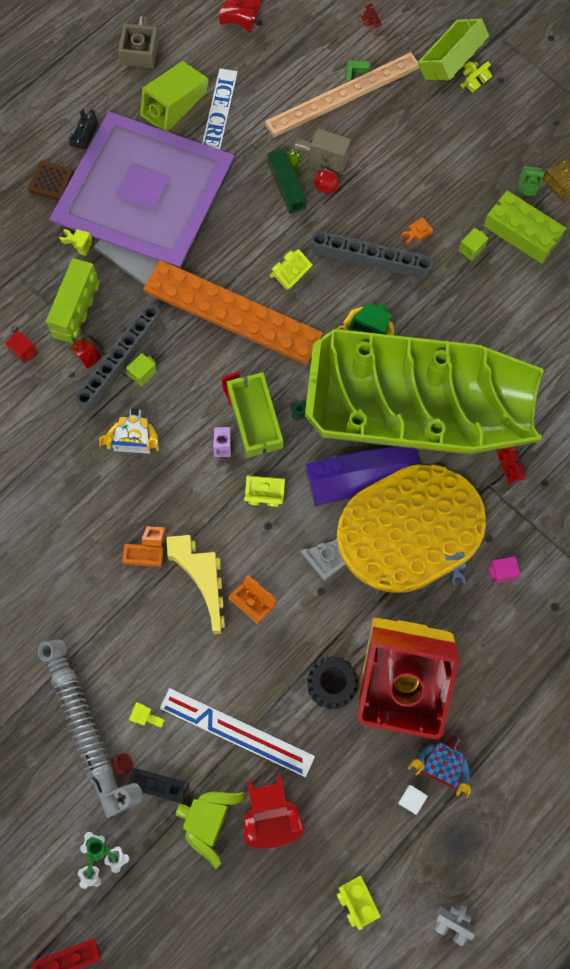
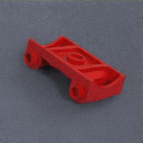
[219,0,263,32]

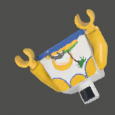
[99,408,159,454]

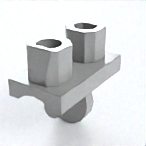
[435,905,475,946]

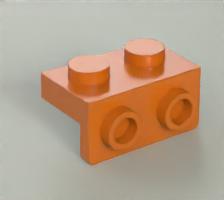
[228,575,277,625]

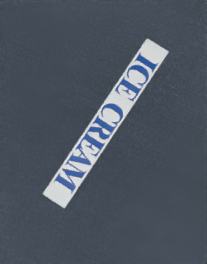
[202,69,238,150]

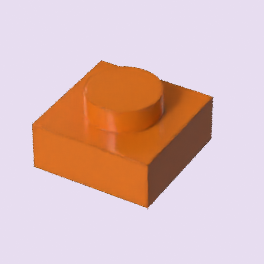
[142,526,166,547]

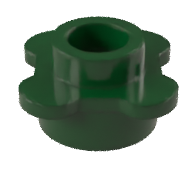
[290,401,306,420]

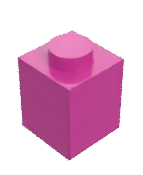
[488,556,520,584]

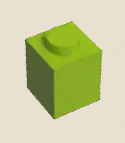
[458,228,488,261]
[126,353,157,387]

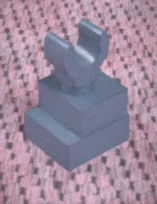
[445,552,466,587]

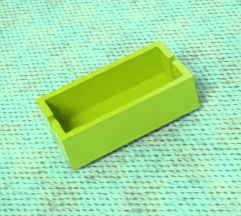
[418,18,489,81]
[484,190,566,264]
[46,258,100,344]
[227,372,283,458]

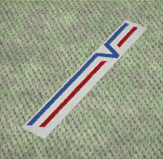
[160,688,315,777]

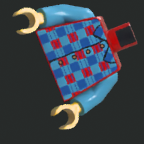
[408,735,471,799]

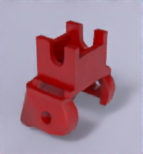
[244,775,305,849]

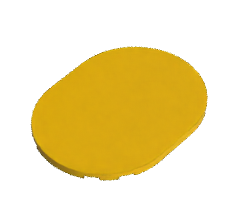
[337,464,486,593]

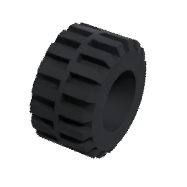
[307,655,359,710]

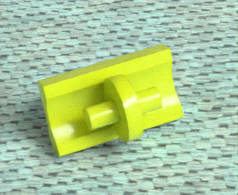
[460,61,492,93]

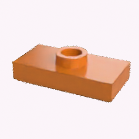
[122,544,164,567]

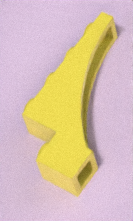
[167,535,225,634]

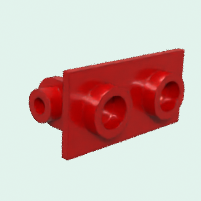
[496,447,526,485]

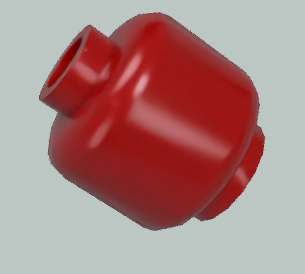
[313,168,340,195]

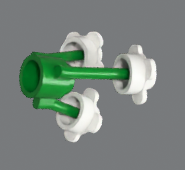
[78,832,129,889]

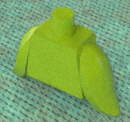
[176,792,245,870]

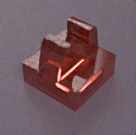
[361,3,381,28]

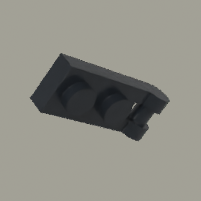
[128,768,190,804]

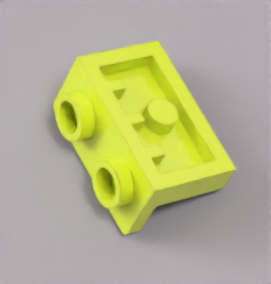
[269,249,313,290]
[337,876,381,930]

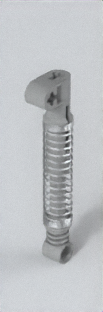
[38,639,143,819]

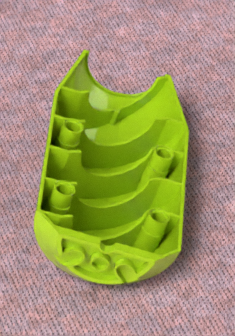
[305,329,544,454]

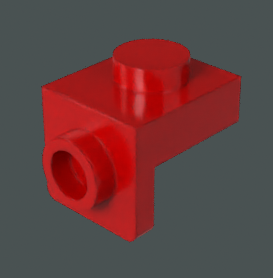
[69,337,101,369]

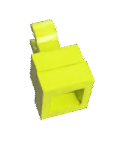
[59,229,93,256]
[129,702,164,728]

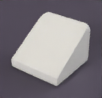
[398,785,428,815]

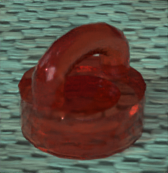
[111,753,133,776]

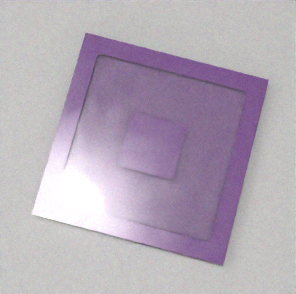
[49,111,235,268]

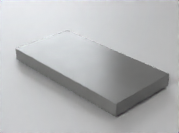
[94,240,159,286]

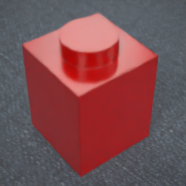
[5,330,37,364]

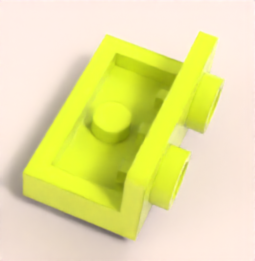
[244,475,285,507]

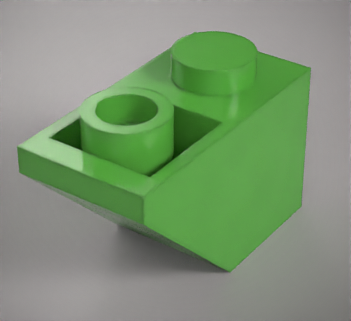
[518,166,544,196]

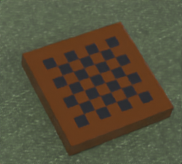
[28,160,74,201]

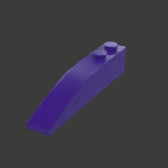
[305,446,420,506]

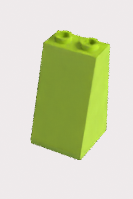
[140,61,209,132]

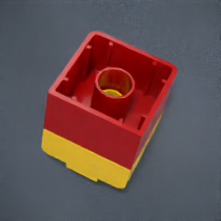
[358,618,459,739]

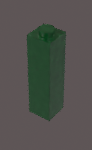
[267,148,306,214]

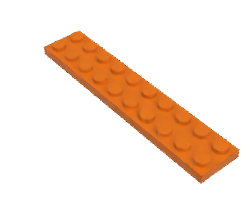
[143,260,323,366]

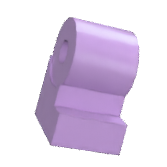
[213,427,231,457]

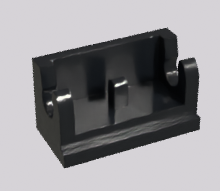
[69,108,98,150]

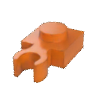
[401,218,433,245]

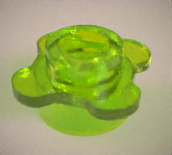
[286,148,300,170]

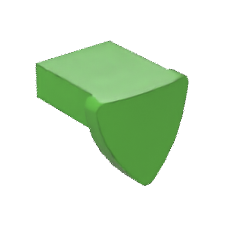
[346,60,369,82]

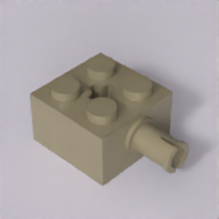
[118,16,159,69]
[295,129,351,176]

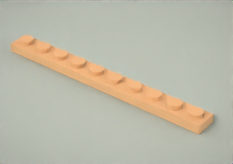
[265,52,419,138]

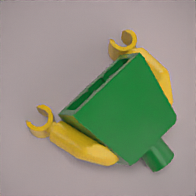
[337,303,394,335]

